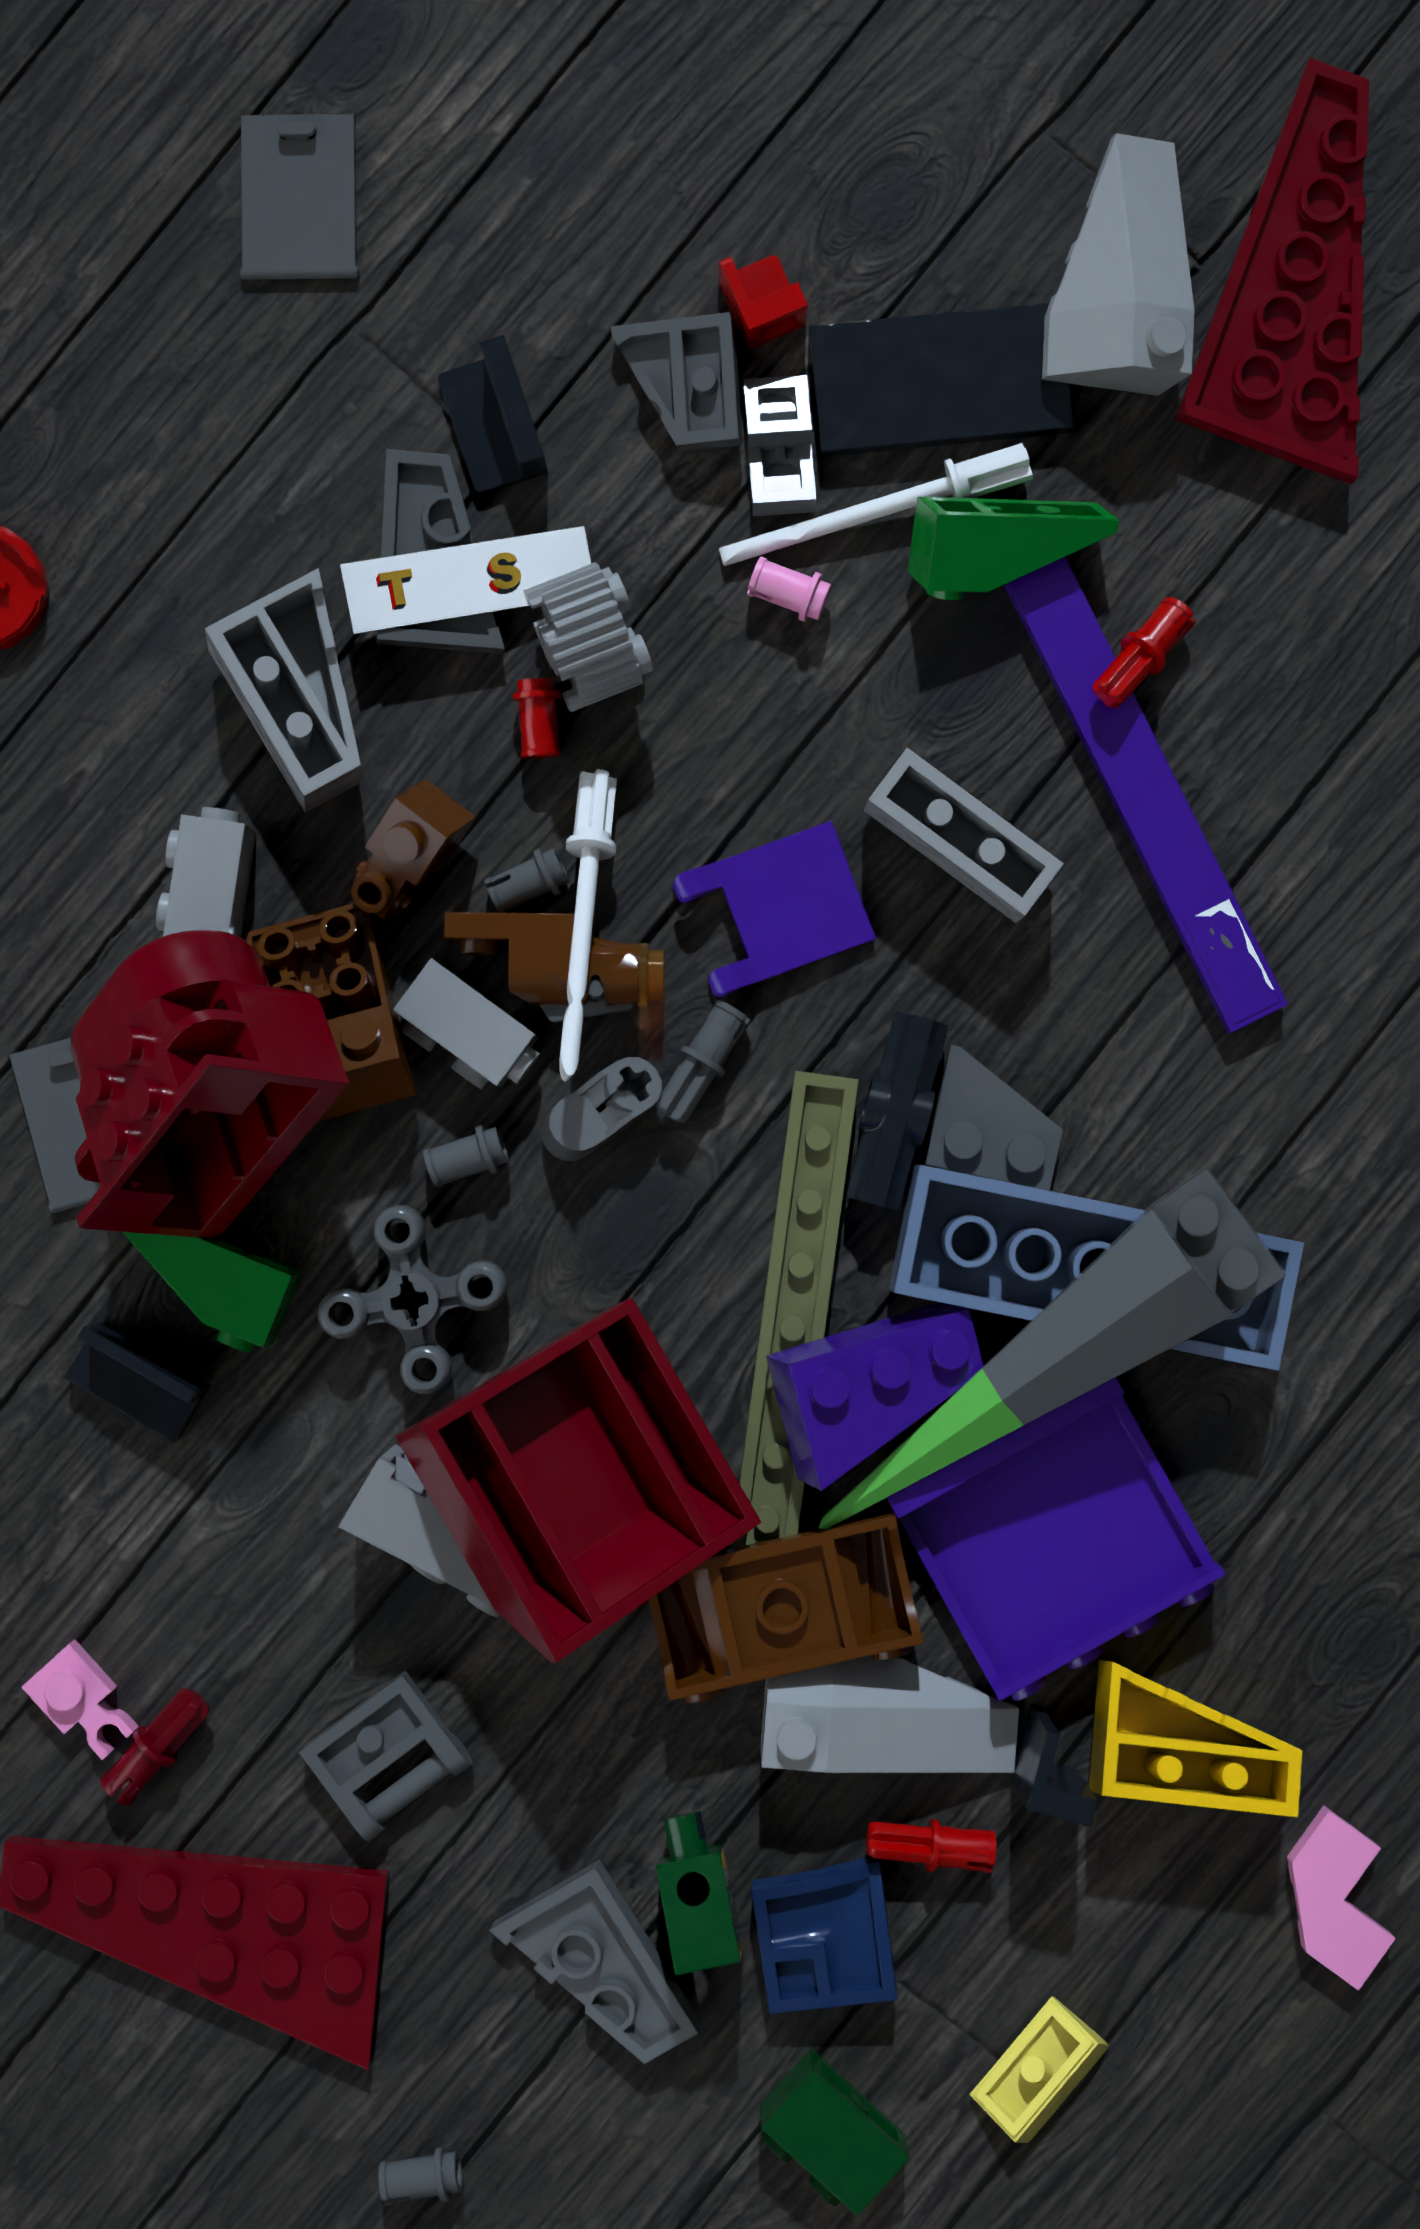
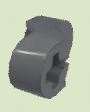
[541,1057,662,1161]

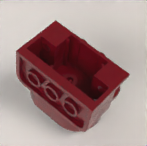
[70,929,350,1239]

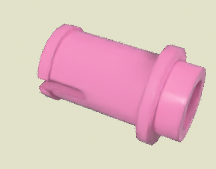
[747,557,832,622]

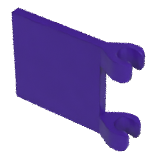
[673,820,876,997]

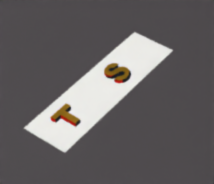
[340,526,591,634]

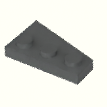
[376,449,505,654]
[489,1859,702,2064]

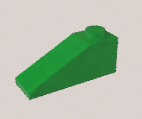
[908,497,1119,600]
[123,1232,302,1353]

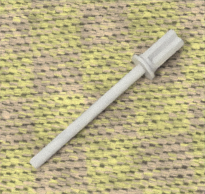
[719,443,1033,566]
[559,769,617,1082]

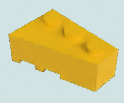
[1089,1660,1302,1818]

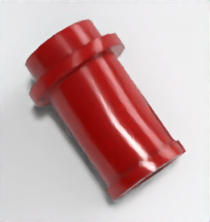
[512,678,562,759]

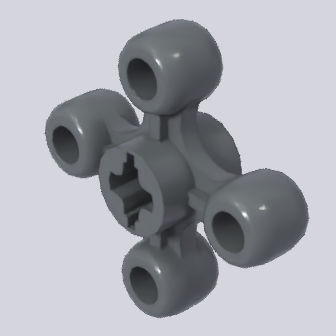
[318,1205,508,1394]

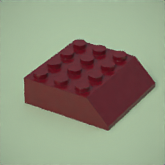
[395,1297,762,1663]

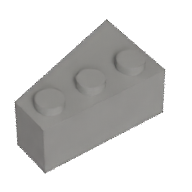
[205,568,361,813]

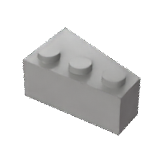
[338,1444,500,1617]

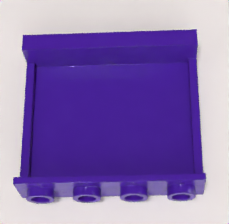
[887,1377,1226,1701]

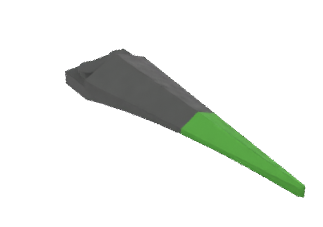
[819,1166,1286,1529]

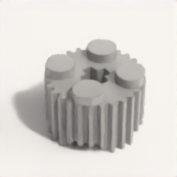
[523,562,654,712]

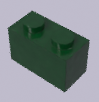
[760,2048,910,2217]

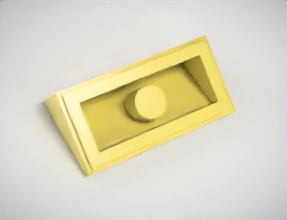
[970,1997,1109,2143]

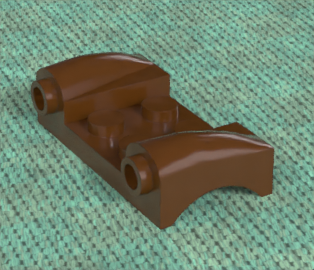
[648,1509,924,1703]

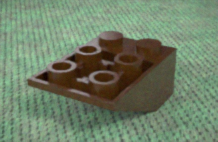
[245,903,417,1121]

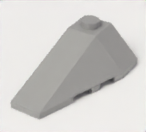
[1042,133,1195,396]
[760,1655,1019,1773]

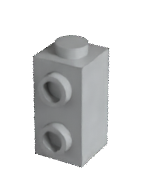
[156,807,256,938]
[393,958,540,1090]

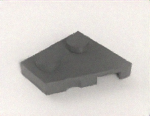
[611,312,743,452]
[923,1045,1063,1191]

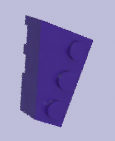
[766,1302,984,1491]

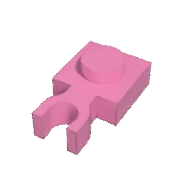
[22,1640,139,1760]

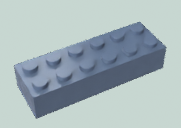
[889,1165,1304,1371]

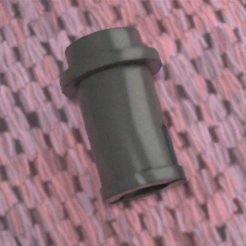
[484,848,570,913]
[423,1125,509,1189]
[378,2146,463,2206]

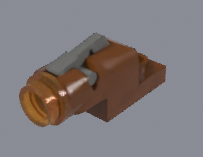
[444,912,664,1022]

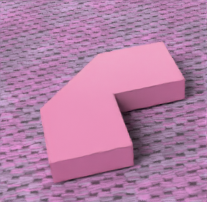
[1287,1805,1396,1991]

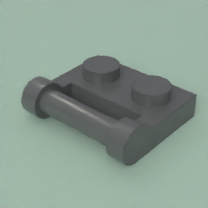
[299,1671,473,1842]

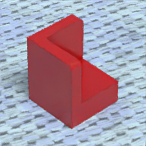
[719,255,808,351]

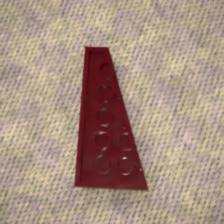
[1174,58,1369,485]
[0,1836,389,2070]

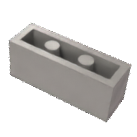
[864,748,1064,923]

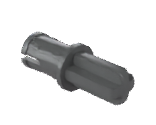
[656,1000,751,1123]

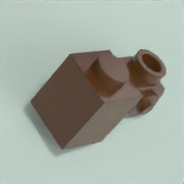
[350,779,476,921]

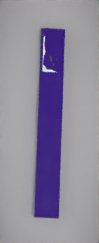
[1004,557,1288,1034]

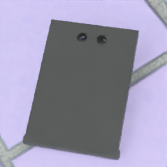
[240,114,359,280]
[10,1038,101,1213]

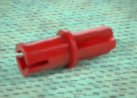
[1092,597,1196,708]
[866,1819,996,1873]

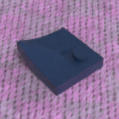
[751,1855,898,2014]

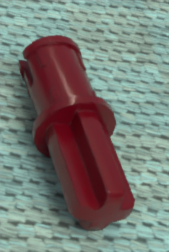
[100,1688,210,1806]

